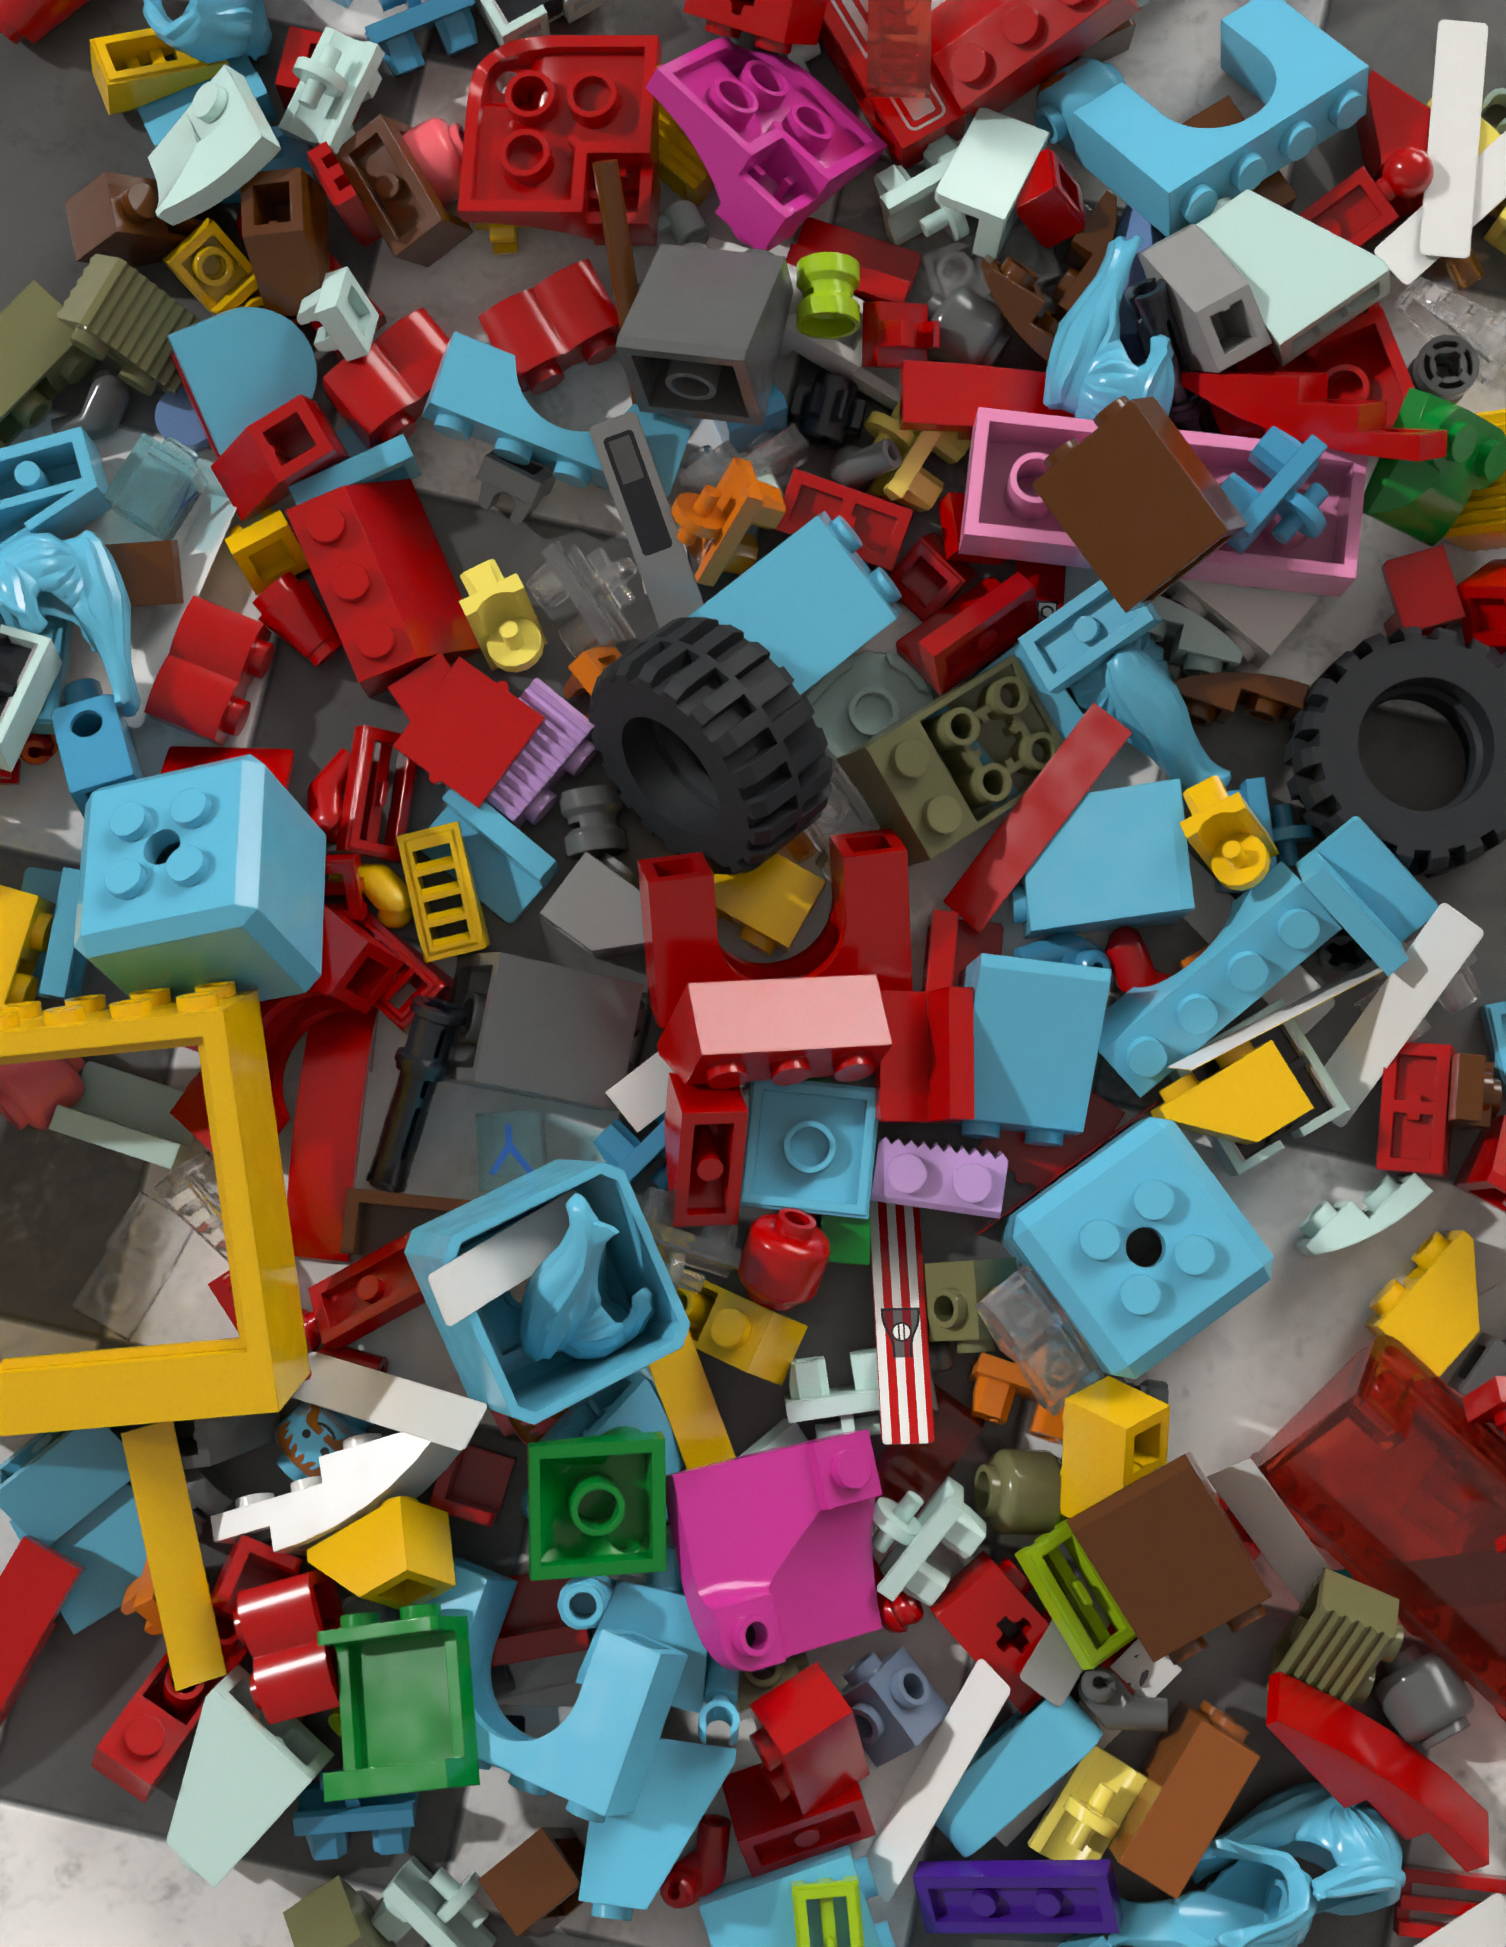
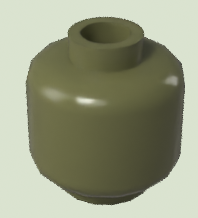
[974,1449,1064,1535]

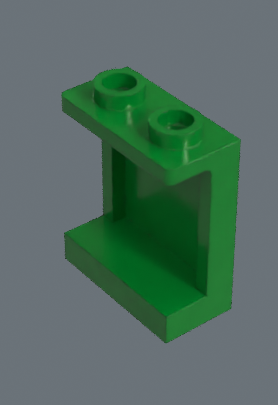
[317,1603,480,1802]

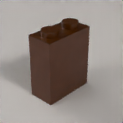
[1031,396,1248,613]

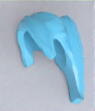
[142,0,273,63]
[1043,235,1175,420]
[0,530,141,717]
[1069,632,1231,809]
[519,1193,655,1362]
[1191,1780,1406,1916]
[1106,1837,1318,1947]

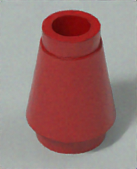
[252,571,343,667]

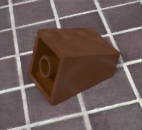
[1066,1451,1272,1665]

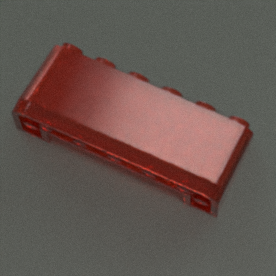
[1253,1334,1506,1722]

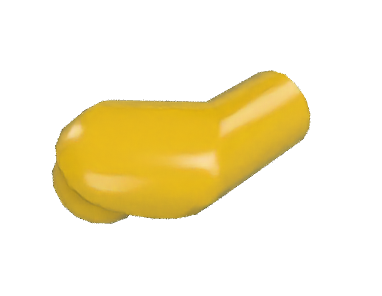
[329,863,412,928]

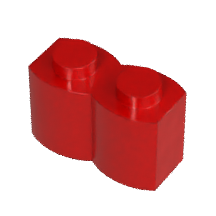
[478,259,620,395]
[323,307,449,449]
[144,596,275,747]
[234,1569,343,1725]

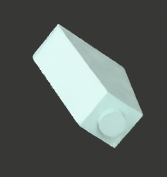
[1196,189,1390,367]
[166,1664,335,1888]

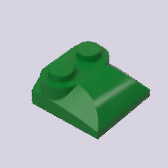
[1362,388,1506,547]
[528,1426,666,1581]

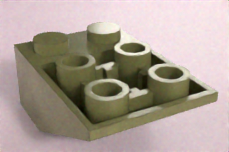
[837,654,1064,866]

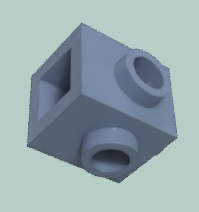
[840,1646,950,1767]

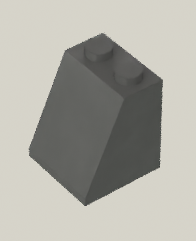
[615,242,794,426]
[444,952,646,1111]

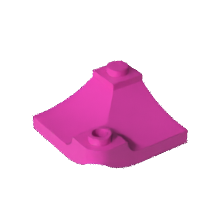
[645,37,888,251]
[666,1429,883,1671]

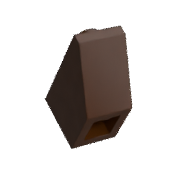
[240,167,330,320]
[65,171,217,268]

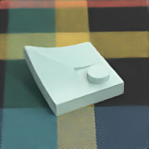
[148,64,281,226]

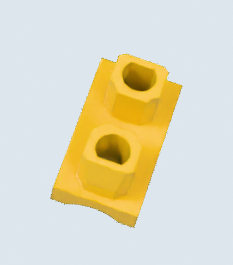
[1179,775,1279,891]

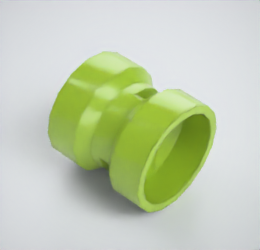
[796,252,860,339]

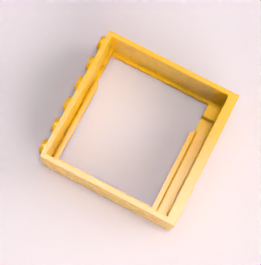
[0,981,310,1437]

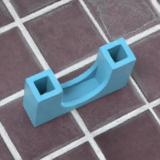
[1073,0,1369,237]
[425,1558,689,1823]
[699,1845,896,1947]

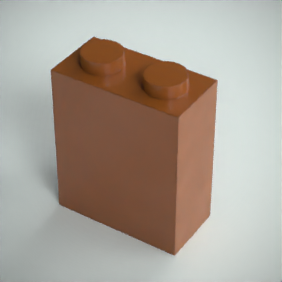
[1108,1700,1260,1899]

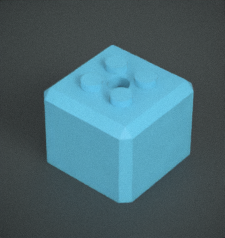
[74,754,326,1002]
[1000,1117,1274,1379]
[404,1159,690,1425]

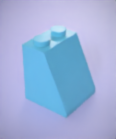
[688,511,902,695]
[1009,779,1195,939]
[948,953,1112,1147]
[578,1738,737,1921]

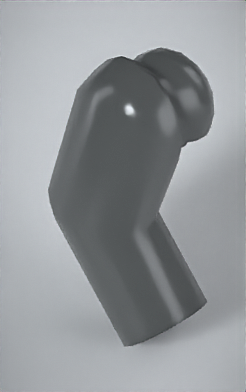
[829,438,902,489]

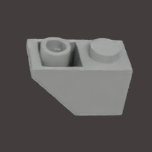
[1137,224,1272,373]
[540,851,645,958]

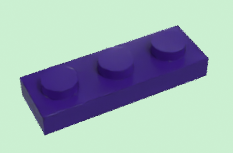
[913,1859,1124,1933]

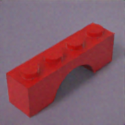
[169,905,405,1153]

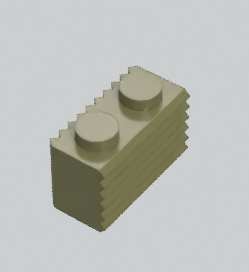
[57,254,202,396]
[1266,1567,1405,1705]

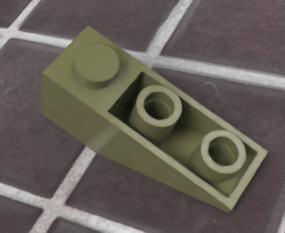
[0,280,96,448]

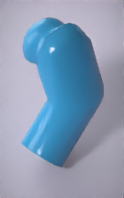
[1013,932,1111,969]

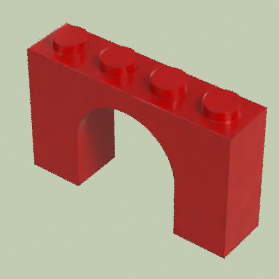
[638,828,913,1028]

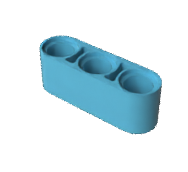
[935,1695,1103,1857]

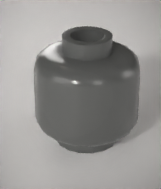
[927,286,1013,367]
[1374,1645,1475,1751]

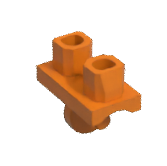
[671,456,786,587]
[967,1328,1086,1444]

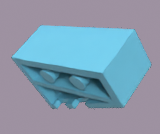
[0,426,114,550]

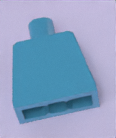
[50,678,145,818]

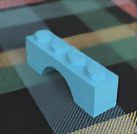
[421,331,693,501]
[1098,861,1342,1098]

